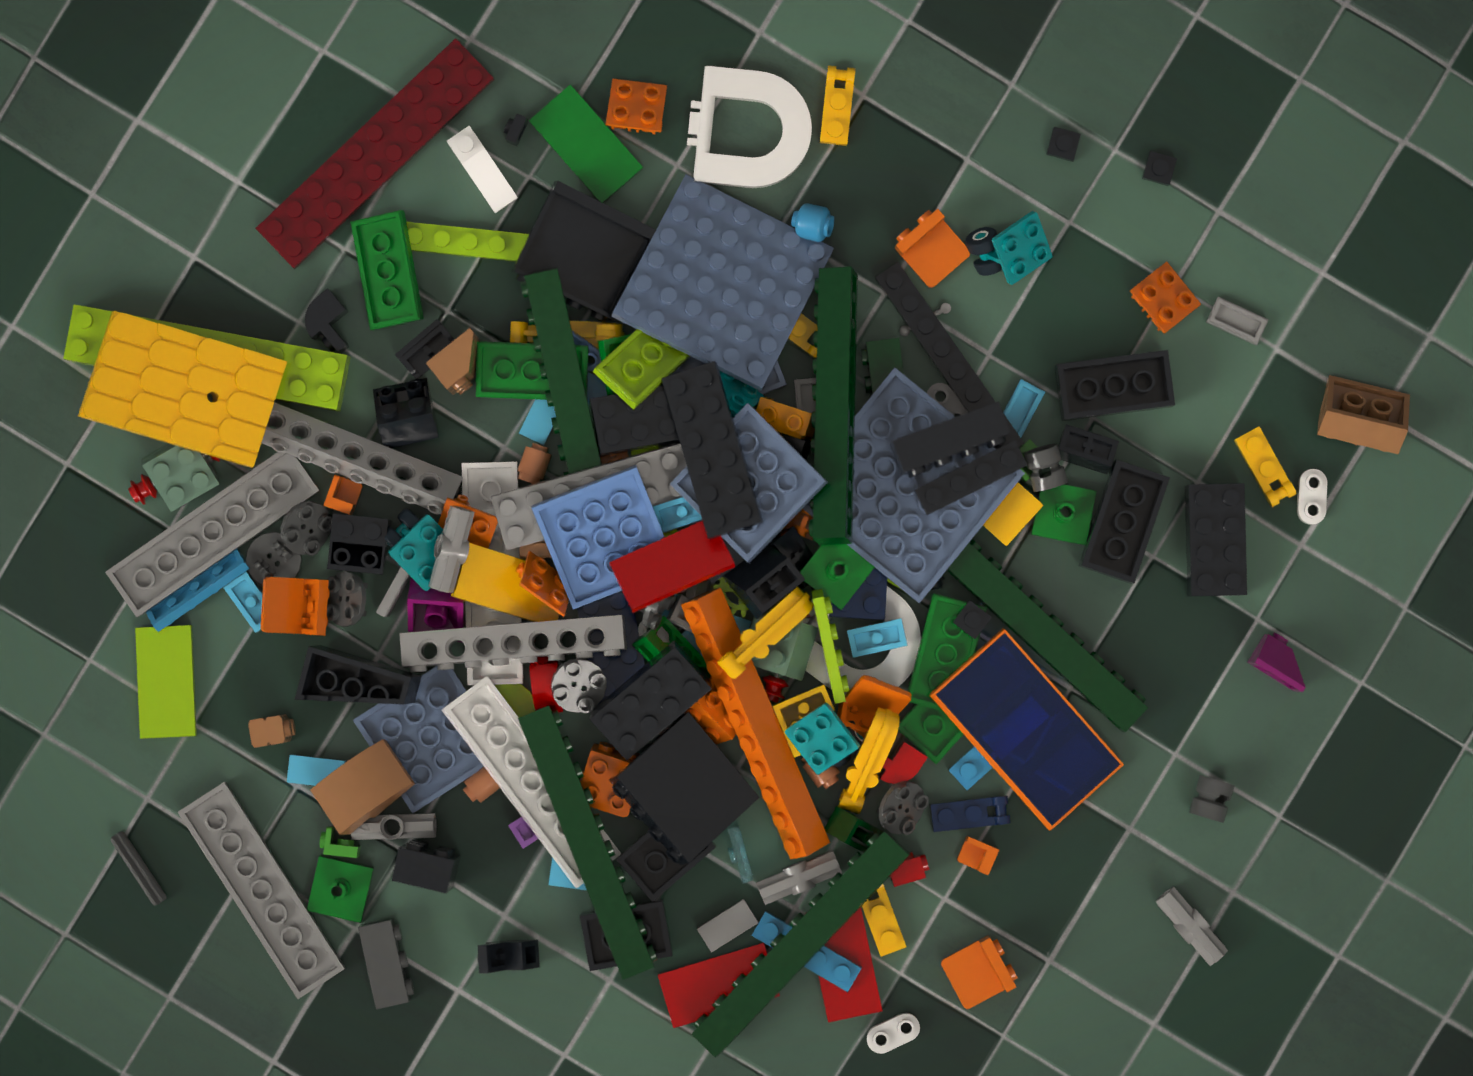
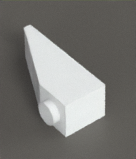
[447,126,518,214]

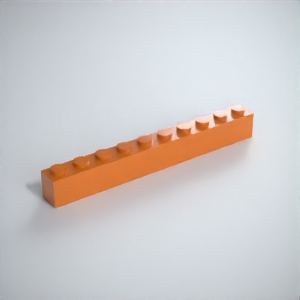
[681,587,830,860]

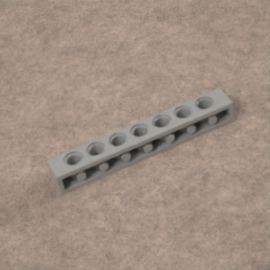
[261,402,463,514]
[400,615,627,672]

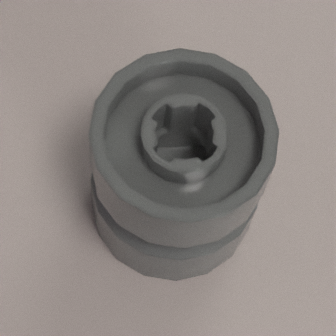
[1023,444,1068,492]
[1189,775,1235,823]

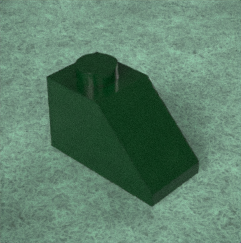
[824,806,884,853]

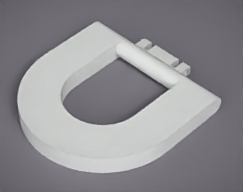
[687,66,812,188]
[800,586,921,695]

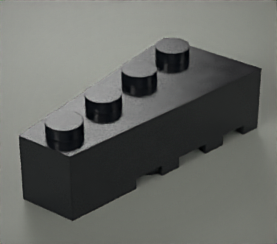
[295,645,422,704]

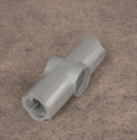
[429,505,475,593]
[351,813,437,840]
[756,851,842,905]
[1155,886,1228,966]

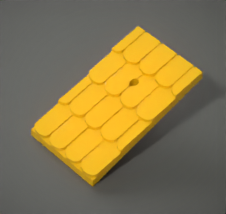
[78,311,287,468]

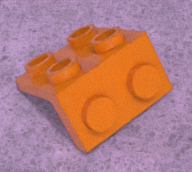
[894,209,970,288]
[261,577,330,636]
[837,675,912,738]
[683,676,736,744]
[581,742,640,817]
[941,935,1018,1009]

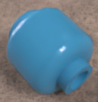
[791,203,834,242]

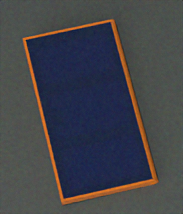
[929,628,1124,831]

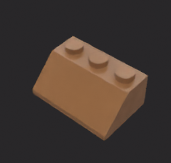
[426,328,479,395]
[1317,375,1410,454]

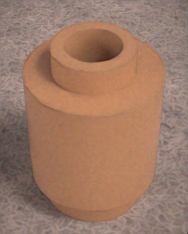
[517,443,552,484]
[801,758,840,789]
[463,767,500,803]

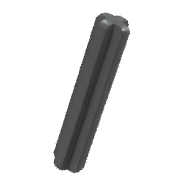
[110,831,167,906]

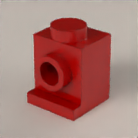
[890,852,929,887]

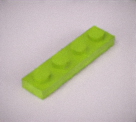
[811,589,849,704]

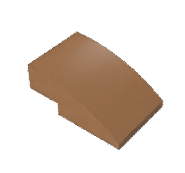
[310,739,415,835]

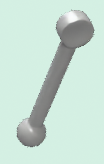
[899,303,951,336]

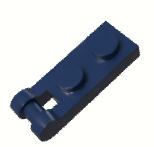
[930,795,1011,832]

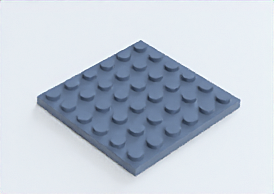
[611,174,834,391]
[802,368,1025,603]

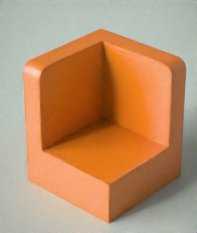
[323,474,363,516]
[957,835,999,875]

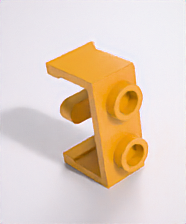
[756,397,815,441]

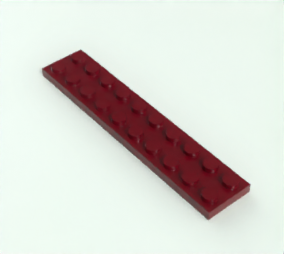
[255,38,494,269]

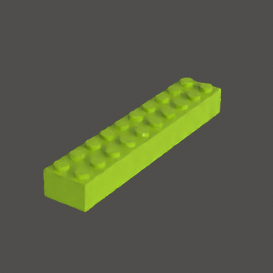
[63,304,351,412]

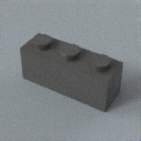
[358,918,414,1009]

